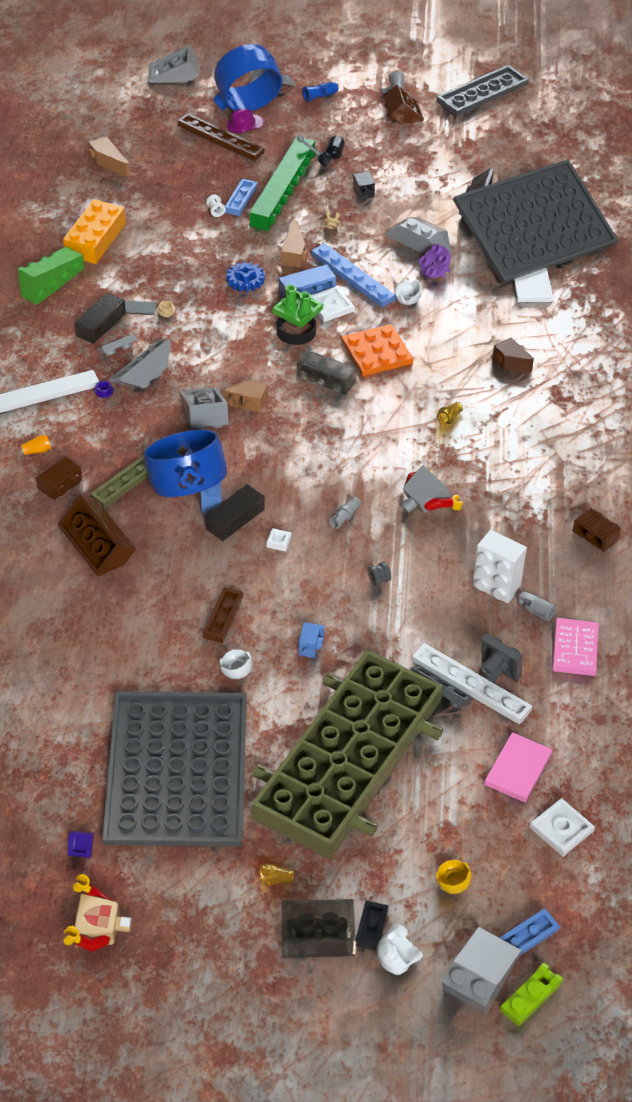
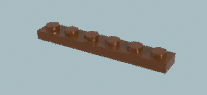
[178,113,265,161]

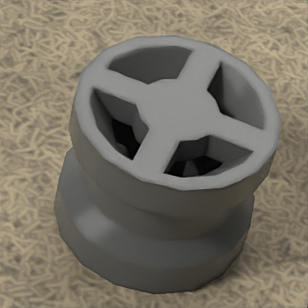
[368,561,391,586]

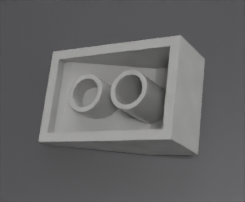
[148,45,199,83]
[179,387,229,430]
[442,927,522,1014]

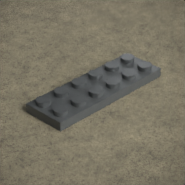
[436,65,529,116]

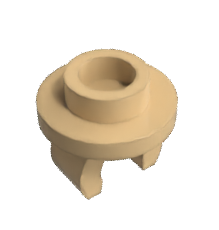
[323,211,340,229]

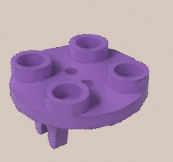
[419,244,451,279]

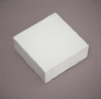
[266,528,292,552]

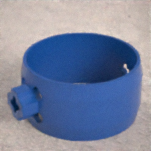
[213,44,282,111]
[144,429,227,497]

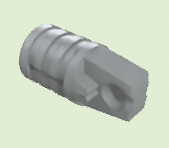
[518,591,557,622]

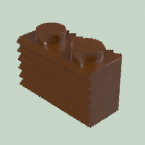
[36,456,82,500]
[572,508,621,552]

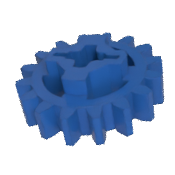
[226,261,265,293]

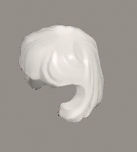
[376,924,423,975]

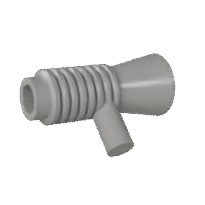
[382,71,405,95]

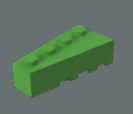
[18,247,84,305]

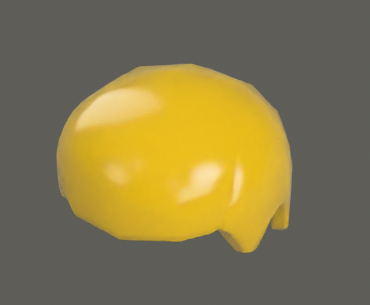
[436,860,472,894]

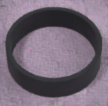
[276,317,316,345]

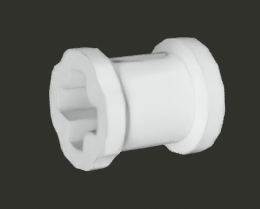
[206,195,225,217]

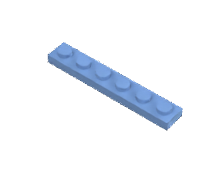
[312,243,395,307]

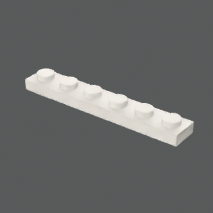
[412,643,532,725]

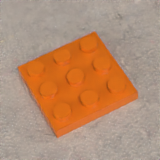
[341,324,413,376]

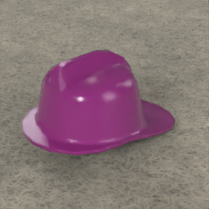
[227,109,264,133]

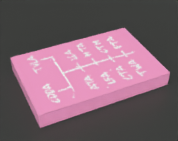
[552,618,599,676]

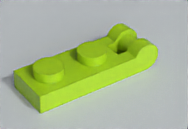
[500,963,564,1027]

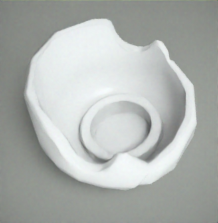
[395,279,422,305]
[220,649,252,679]

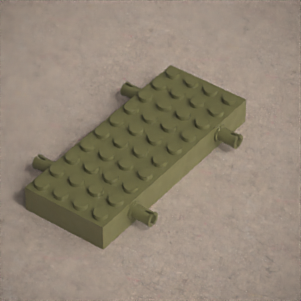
[251,650,444,860]

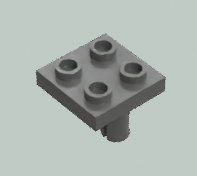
[481,633,522,683]

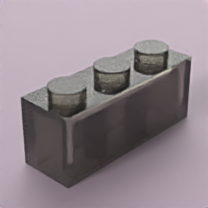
[75,293,126,344]
[297,350,357,395]
[205,484,265,541]

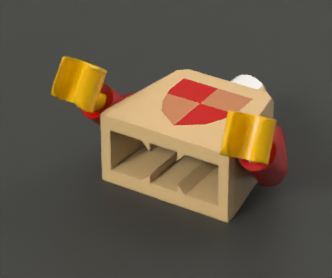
[64,874,132,952]

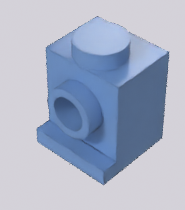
[299,622,325,658]

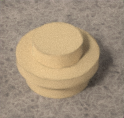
[157,301,175,317]

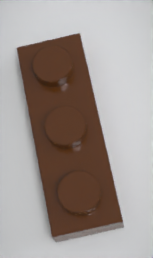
[203,587,244,643]

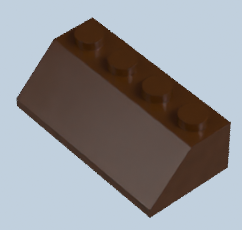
[57,494,136,576]

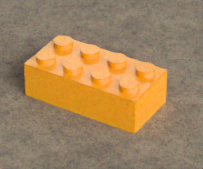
[63,199,126,264]

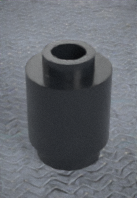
[326,135,345,159]

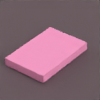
[484,732,553,803]

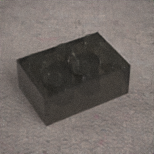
[281,899,356,958]

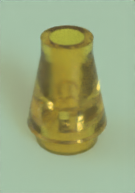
[437,402,463,425]
[259,862,294,886]

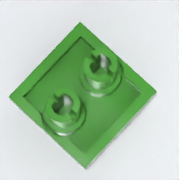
[272,284,323,328]

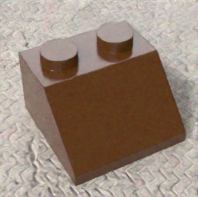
[384,84,424,124]

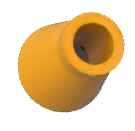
[21,434,51,455]

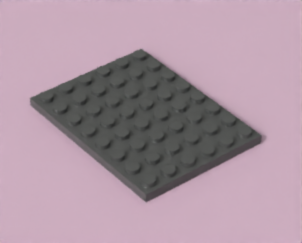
[453,159,619,284]
[102,691,247,847]

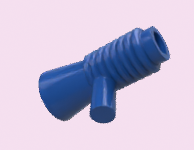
[302,81,339,102]

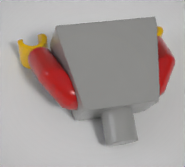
[401,465,464,513]

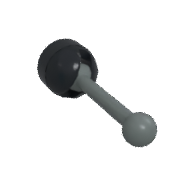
[297,135,332,167]

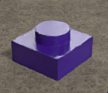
[67,831,94,858]

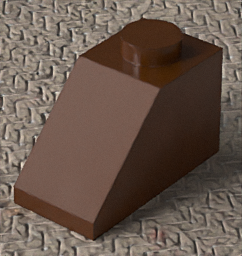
[492,337,534,373]

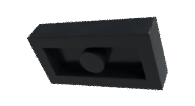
[355,900,389,951]

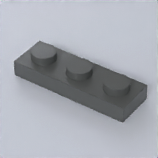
[410,666,473,708]

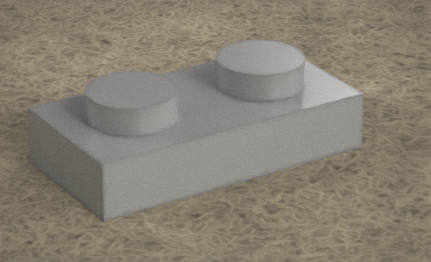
[96,334,137,356]

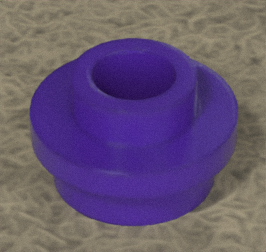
[94,381,113,398]

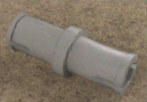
[329,496,361,529]

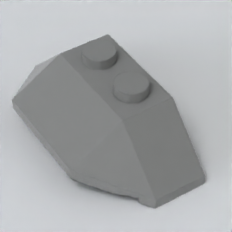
[385,217,451,255]
[109,338,171,389]

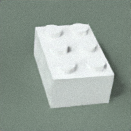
[473,530,527,603]

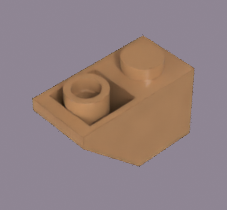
[225,380,268,413]

